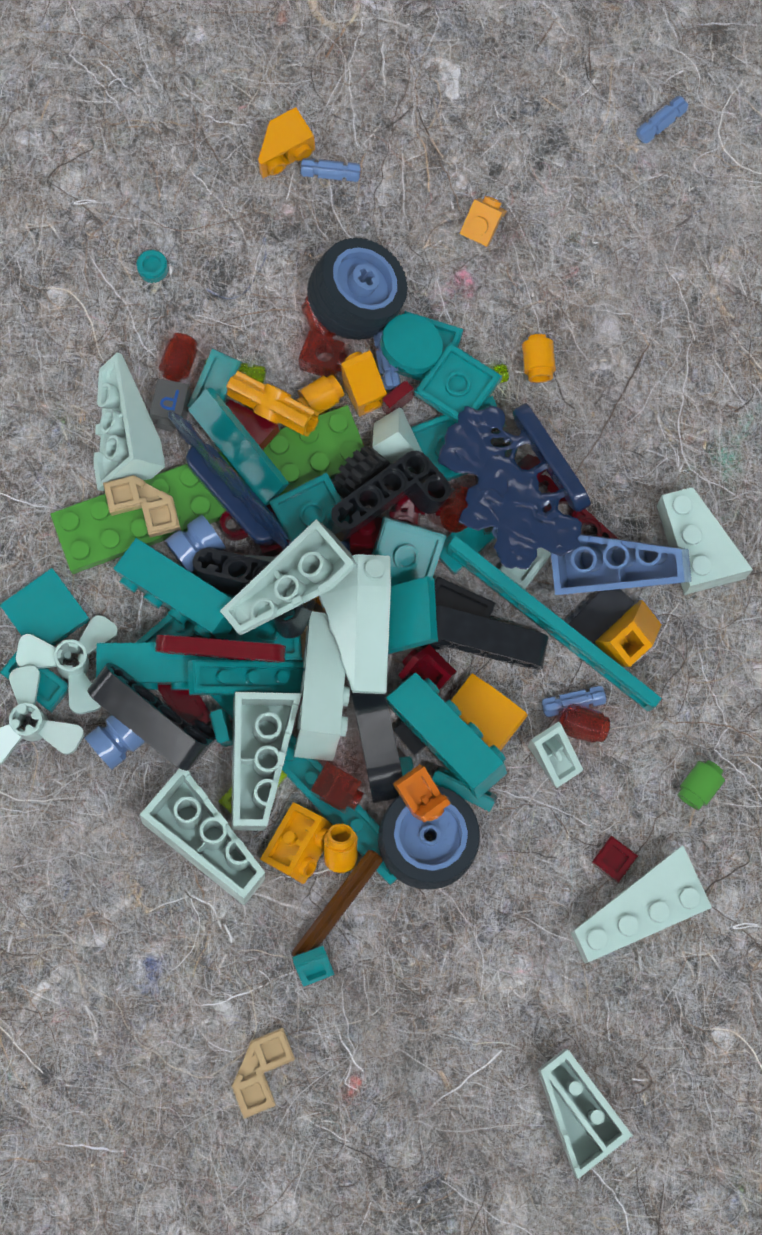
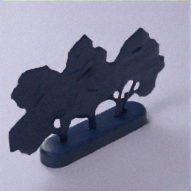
[438,403,591,570]
[168,411,290,550]

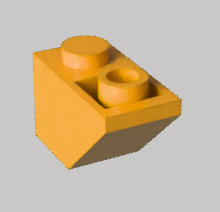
[258,107,315,178]
[341,350,387,417]
[595,600,662,667]

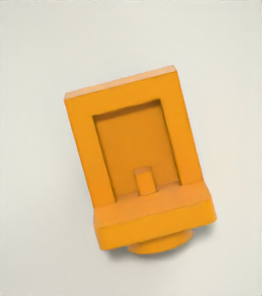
[459,195,507,247]

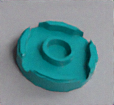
[380,314,443,374]

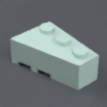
[657,487,753,595]
[538,1049,633,1179]

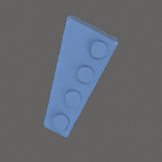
[551,534,692,595]

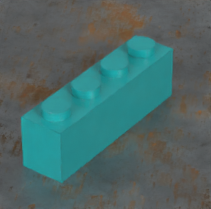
[113,538,233,640]
[96,642,231,691]
[386,672,507,800]

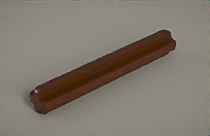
[291,850,383,957]

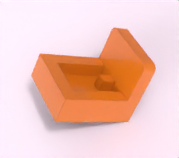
[393,764,451,822]

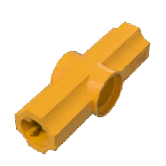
[226,371,320,437]

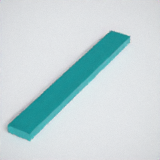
[447,536,662,712]
[211,695,397,886]

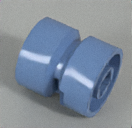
[164,514,225,572]
[84,715,145,770]

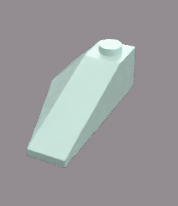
[94,353,165,491]
[220,519,357,635]
[319,554,391,694]

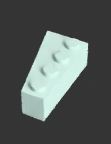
[294,611,350,761]
[231,692,302,831]
[140,768,265,905]
[571,845,712,964]

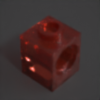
[298,331,349,378]
[310,762,364,815]

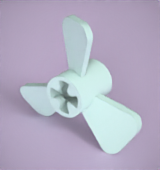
[16,615,118,714]
[0,665,84,765]

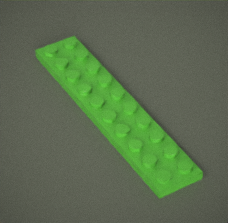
[50,405,364,574]

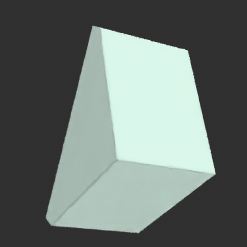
[373,408,422,472]
[528,722,583,788]

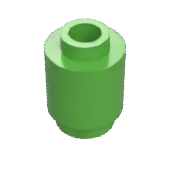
[677,760,725,811]

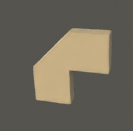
[103,475,181,538]
[232,1028,296,1119]

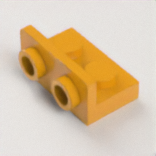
[260,802,333,884]

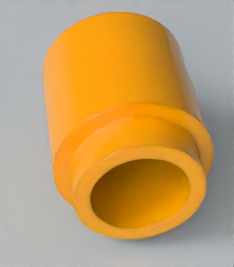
[522,334,556,383]
[295,374,344,415]
[324,824,358,873]

